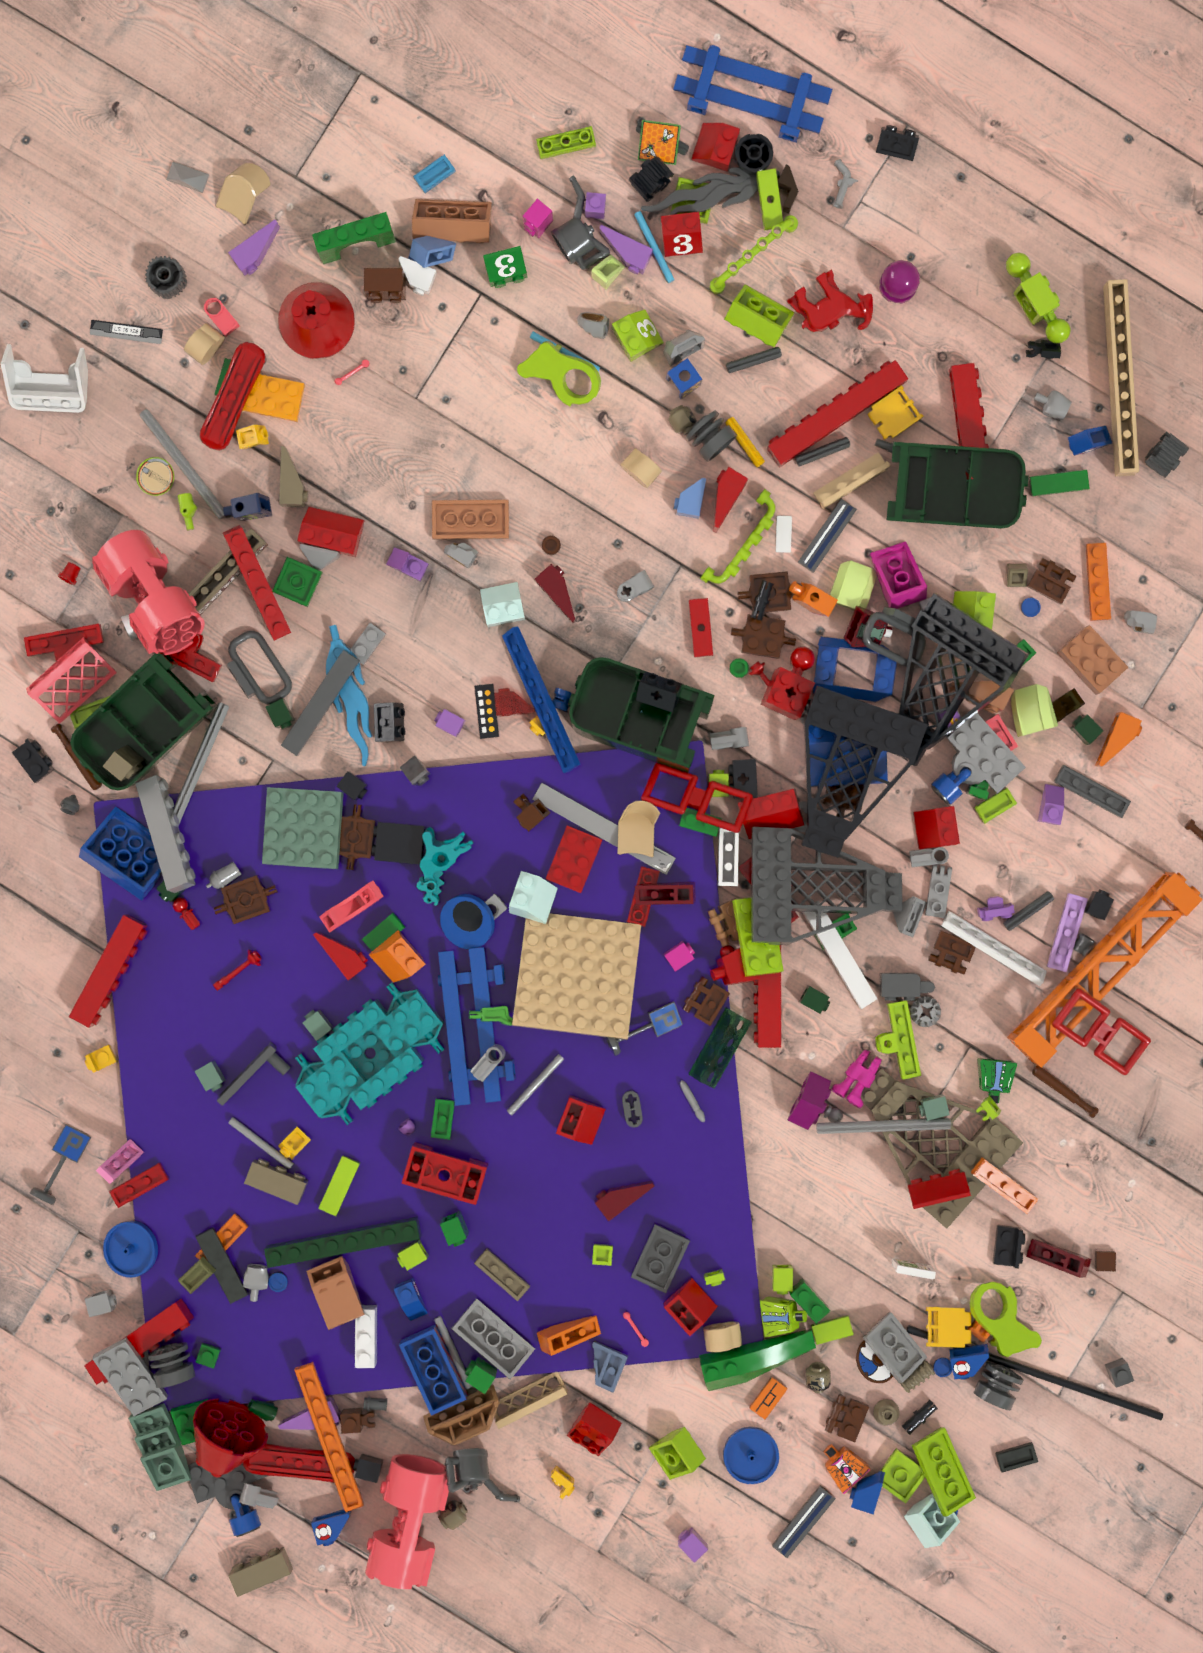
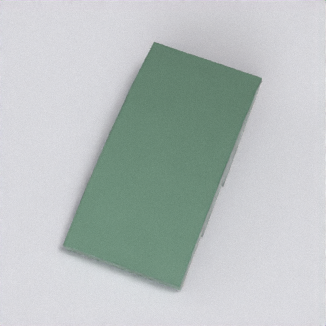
[128,1403,191,1491]

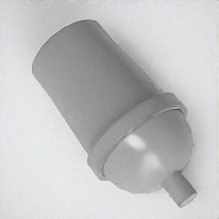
[206,862,242,889]

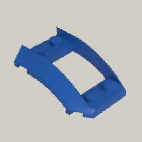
[813,637,897,702]

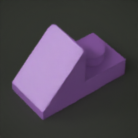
[386,547,429,582]

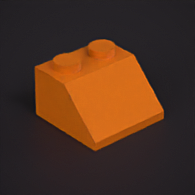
[369,930,426,983]

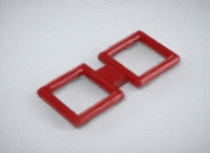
[641,763,753,833]
[1052,989,1151,1075]

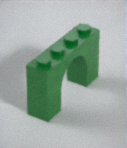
[312,212,396,265]

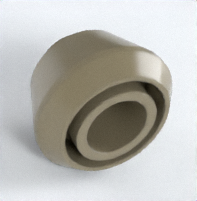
[873,1399,900,1426]

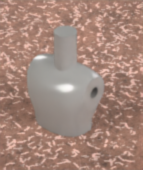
[1034,390,1072,420]
[243,1264,268,1302]

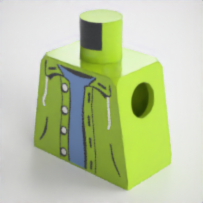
[760,1296,807,1337]

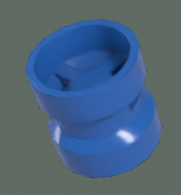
[552,688,572,712]

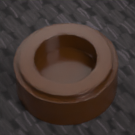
[542,536,561,555]

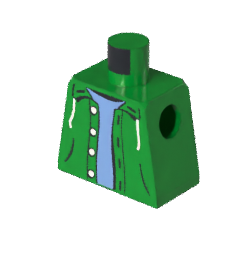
[977,1058,1017,1104]

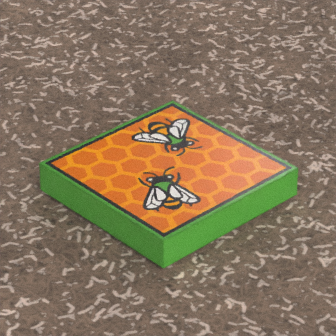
[638,120,681,165]

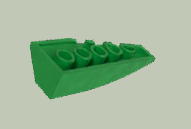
[699,1329,816,1391]

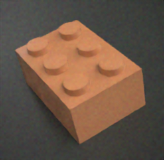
[1057,625,1129,695]

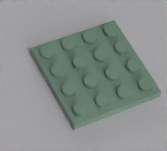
[262,787,344,869]

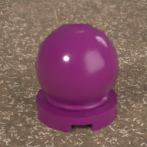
[879,260,920,304]

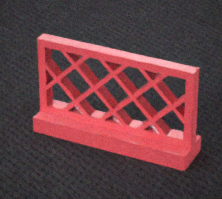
[26,637,117,724]

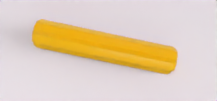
[725,417,765,467]

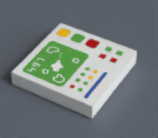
[892,1258,936,1279]

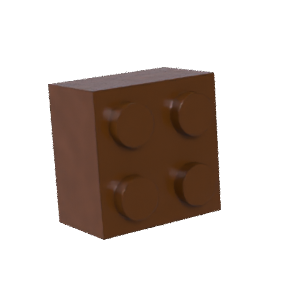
[364,268,406,303]

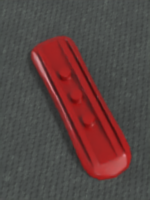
[200,342,266,451]
[243,1444,355,1483]

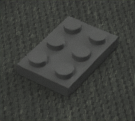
[631,1224,690,1293]

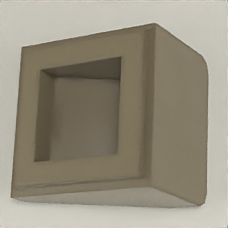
[1007,564,1028,587]

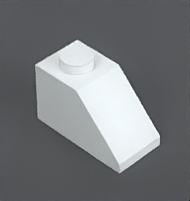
[399,256,437,296]

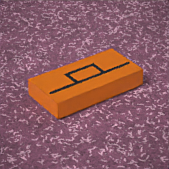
[749,1377,788,1420]

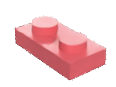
[985,714,1018,751]

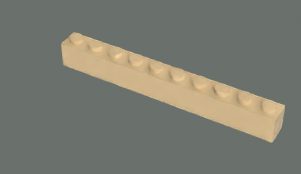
[1103,279,1139,477]

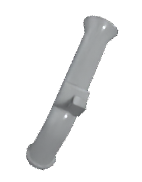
[832,159,858,209]

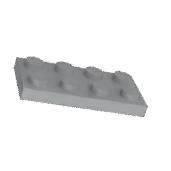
[92,1337,168,1416]

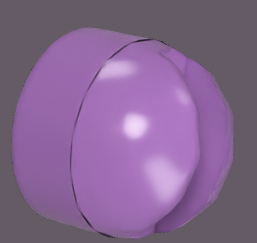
[398,1118,415,1135]

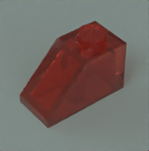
[494,688,535,717]

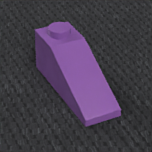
[228,220,280,276]
[599,225,653,274]
[278,1396,341,1430]

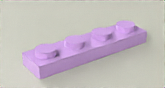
[1047,893,1088,972]

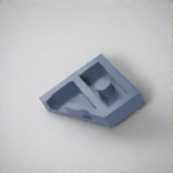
[592,1341,628,1393]

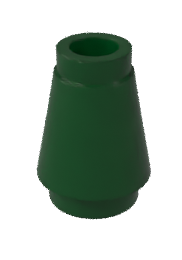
[248,1399,278,1422]

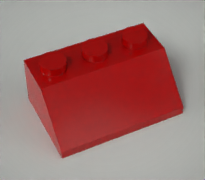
[297,507,365,557]
[738,788,805,839]
[908,1169,971,1209]

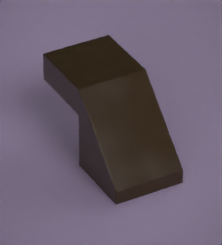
[778,164,799,214]
[1052,688,1085,723]

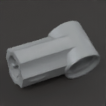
[710,727,749,750]
[909,847,949,867]
[470,1044,506,1082]
[239,1483,279,1509]

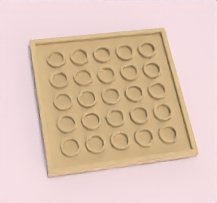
[512,913,641,1040]

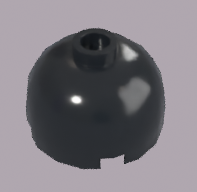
[735,134,773,174]

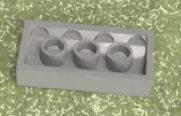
[451,1299,535,1380]

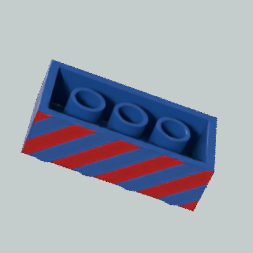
[399,1324,468,1416]

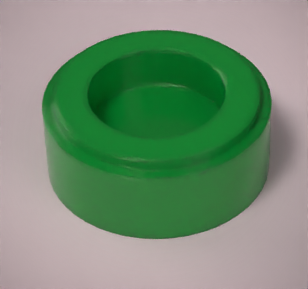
[729,658,749,678]

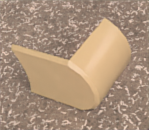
[215,163,270,225]
[618,801,660,858]

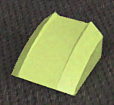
[830,560,877,610]
[1011,684,1058,737]

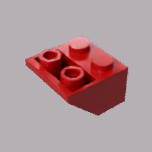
[556,1095,606,1145]
[663,1277,718,1336]
[566,1402,622,1457]

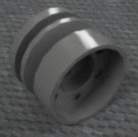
[686,410,737,462]
[148,1342,196,1388]
[973,1362,1024,1411]

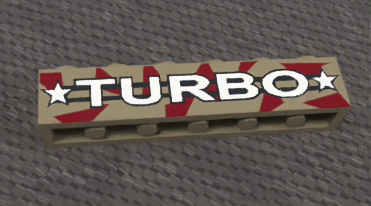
[189,529,268,615]

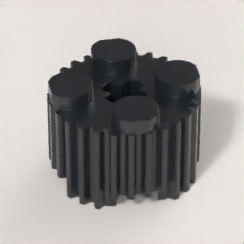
[629,156,674,202]

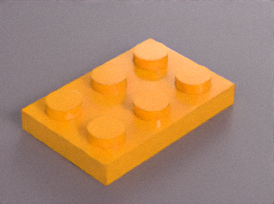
[242,374,305,422]

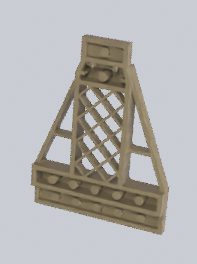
[861,1068,1023,1229]

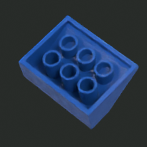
[809,725,888,787]
[79,806,162,901]

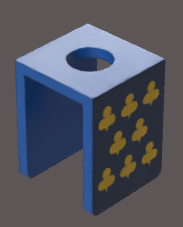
[666,358,702,399]

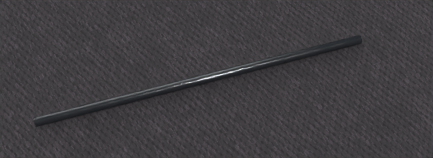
[906,1325,1163,1421]

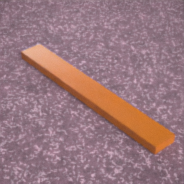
[295,1362,364,1512]

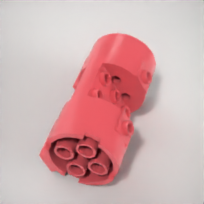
[92,530,205,655]
[365,1454,449,1589]

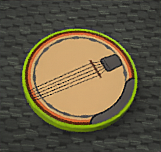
[136,457,174,496]

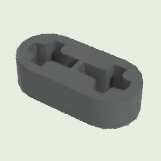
[622,1090,643,1127]

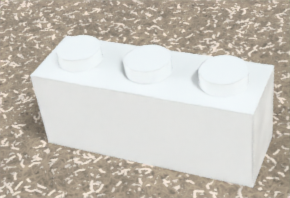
[718,828,739,886]
[355,1305,377,1368]

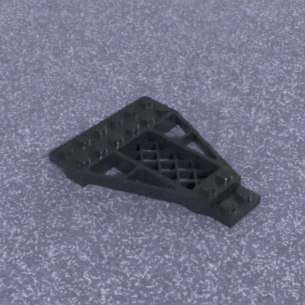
[898,593,1029,766]
[801,686,928,858]

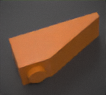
[1095,712,1142,767]
[537,1315,601,1356]

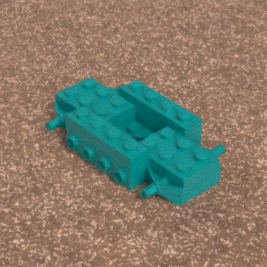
[295,982,444,1125]

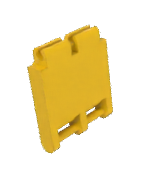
[867,385,924,439]
[926,1307,971,1348]

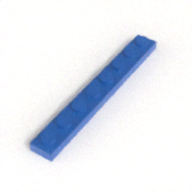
[502,626,581,773]

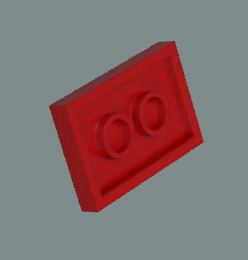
[546,826,602,893]

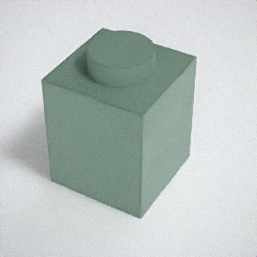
[303,1010,334,1041]
[195,1060,226,1092]
[918,1094,950,1121]

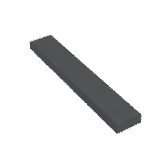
[281,650,360,756]

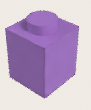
[585,192,606,219]
[434,709,466,737]
[678,1527,708,1563]

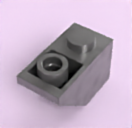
[400,755,431,786]

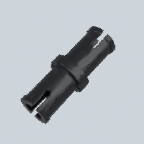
[751,580,774,621]
[902,1399,938,1435]

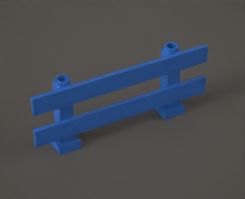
[673,45,833,143]
[438,947,516,1106]

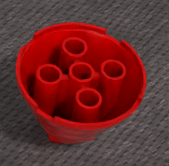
[278,282,355,359]
[193,1399,268,1477]

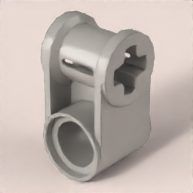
[617,570,654,602]

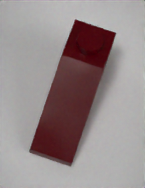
[534,564,576,623]
[635,882,696,905]
[595,1180,655,1221]
[1026,1239,1092,1278]

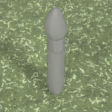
[680,1080,705,1122]

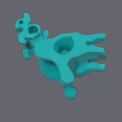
[416,827,474,906]

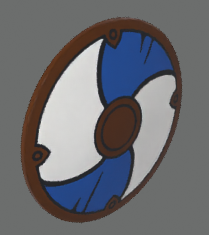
[856,1340,893,1383]

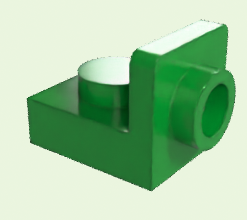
[966,780,989,800]

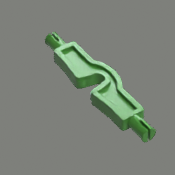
[469,1006,513,1026]

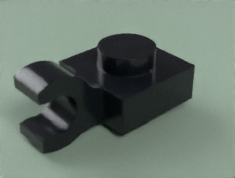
[1026,340,1061,359]

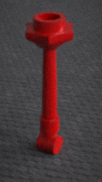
[749,661,770,686]
[213,950,262,991]

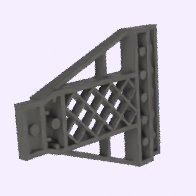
[752,827,903,945]

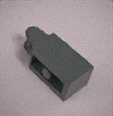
[880,973,936,1001]

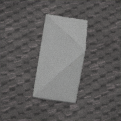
[166,162,209,193]
[300,544,340,571]
[893,896,927,937]

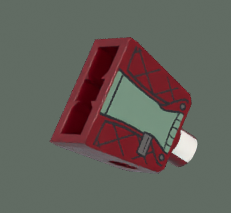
[844,606,892,647]

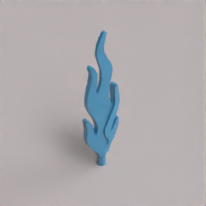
[326,625,373,766]

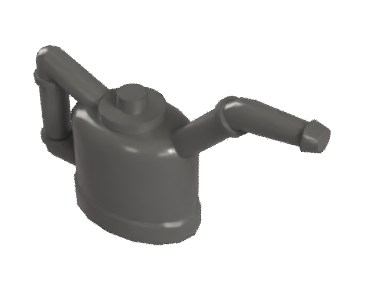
[551,175,610,270]
[444,1448,520,1502]

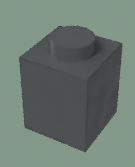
[1105,1358,1134,1388]

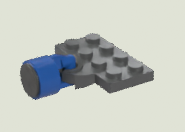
[188,1462,268,1537]

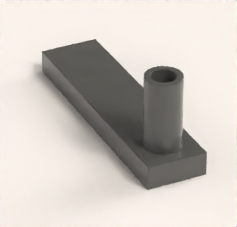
[217,1042,290,1106]

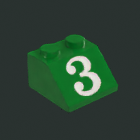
[483,246,528,288]

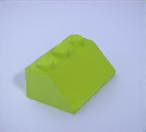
[724,284,795,347]
[953,591,996,630]

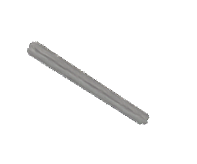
[140,409,225,519]
[173,703,229,826]
[816,1118,951,1134]

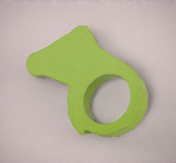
[517,341,601,407]
[969,1282,1042,1357]

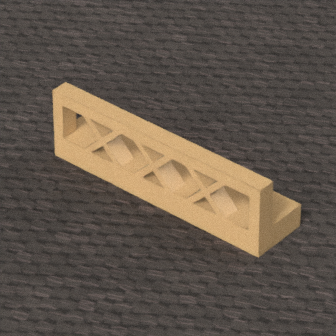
[813,452,890,509]
[494,1372,568,1429]

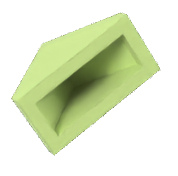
[591,254,625,289]

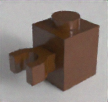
[513,793,551,832]
[340,1408,376,1434]

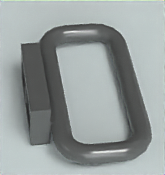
[863,607,926,667]
[227,631,292,704]

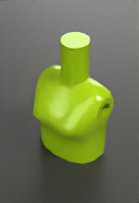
[177,493,197,531]

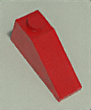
[313,932,368,981]

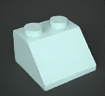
[480,582,525,627]
[509,871,558,924]
[904,1493,960,1548]

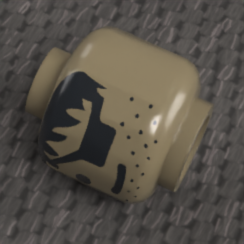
[668,405,697,435]
[806,1362,831,1393]
[438,1500,468,1530]

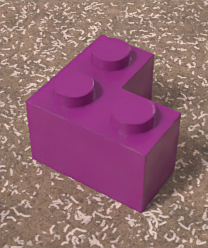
[787,1071,831,1130]

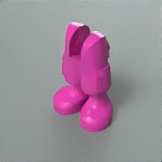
[831,1049,882,1109]

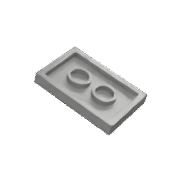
[863,1312,927,1383]

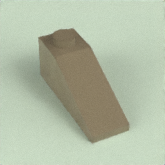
[279,446,308,507]

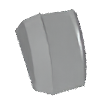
[663,330,705,366]

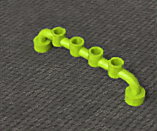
[710,215,798,294]
[700,489,775,584]

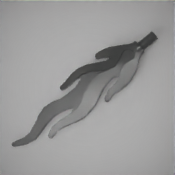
[641,167,780,215]

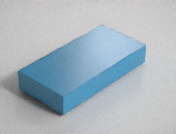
[413,154,456,193]

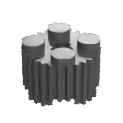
[145,256,187,299]
[1145,432,1189,478]

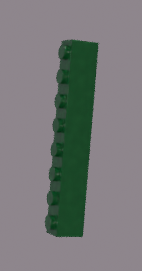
[264,1216,422,1268]

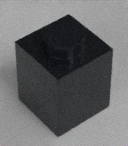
[336,771,368,801]
[1084,889,1114,920]
[353,1454,384,1483]

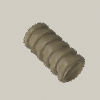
[900,1360,935,1393]

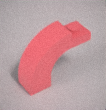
[319,881,384,933]

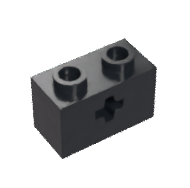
[636,672,682,712]
[728,759,758,799]

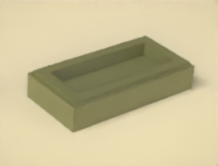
[178,1257,216,1294]

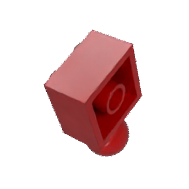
[760,646,815,720]

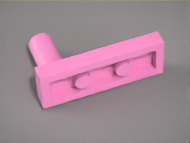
[96,1139,144,1184]

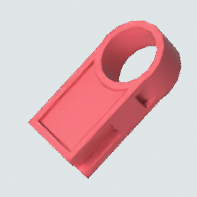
[204,298,240,337]

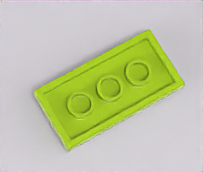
[732,898,784,977]
[911,1427,976,1517]

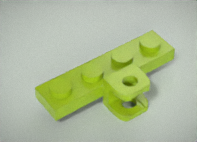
[875,1000,921,1080]

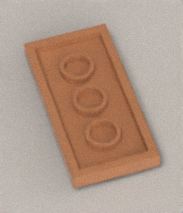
[432,500,509,540]

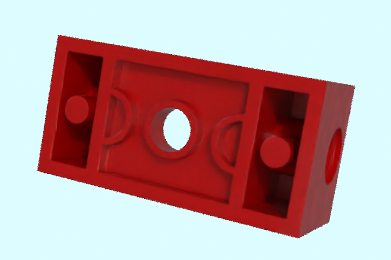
[401,1142,489,1205]

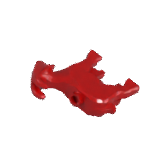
[786,270,873,332]

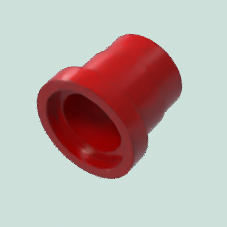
[58,562,81,585]

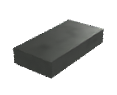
[995,1442,1038,1473]

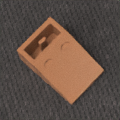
[947,681,1014,714]
[306,1256,365,1330]

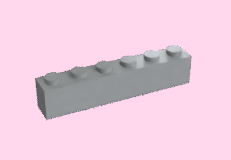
[135,775,196,893]

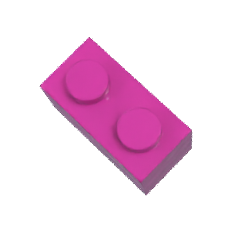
[523,198,553,239]
[664,941,695,972]

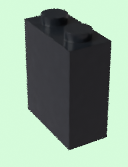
[372,822,426,864]

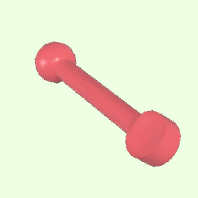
[335,359,370,385]
[623,1312,649,1347]

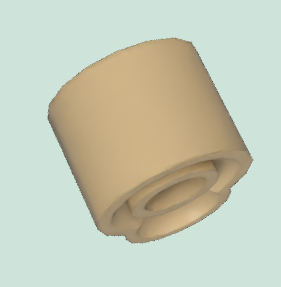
[184,323,225,365]
[620,448,662,488]
[703,1322,742,1352]

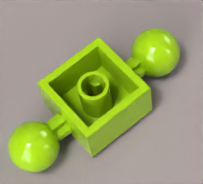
[1006,252,1071,343]

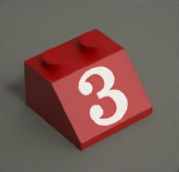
[661,212,703,257]

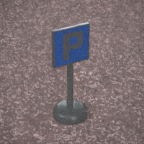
[605,1001,683,1056]
[30,1124,91,1205]

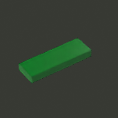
[1029,470,1090,497]

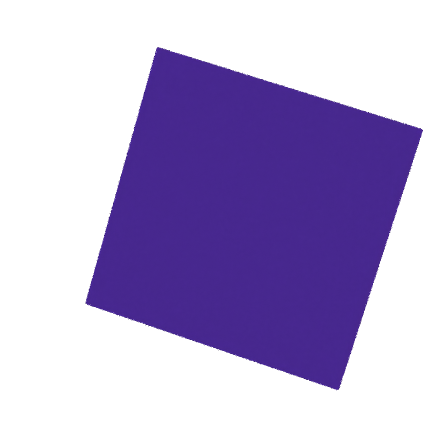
[94,741,764,1411]

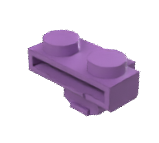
[977,896,1015,921]

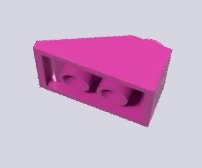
[870,542,927,609]

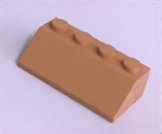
[412,199,492,243]

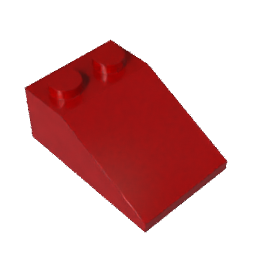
[713,467,748,533]

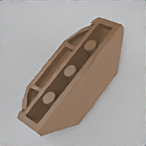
[423,1385,500,1446]

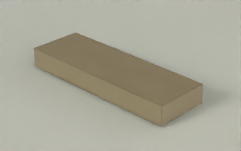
[474,1248,530,1301]

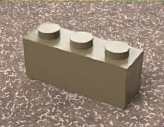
[103,745,145,781]
[244,1158,308,1205]
[228,1547,293,1597]

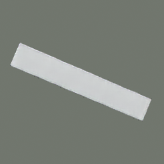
[802,901,877,1009]
[942,911,1047,986]

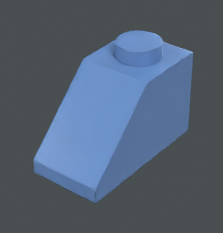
[409,236,456,268]
[674,478,706,519]

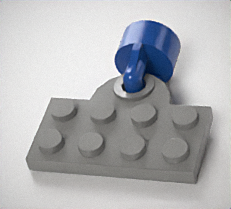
[931,713,1026,805]

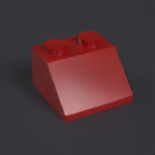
[691,123,740,172]
[913,806,960,850]

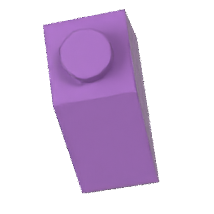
[1037,784,1064,825]

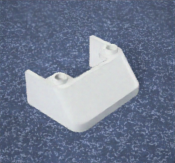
[1,344,88,413]

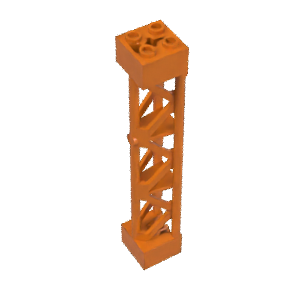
[1007,872,1203,1068]

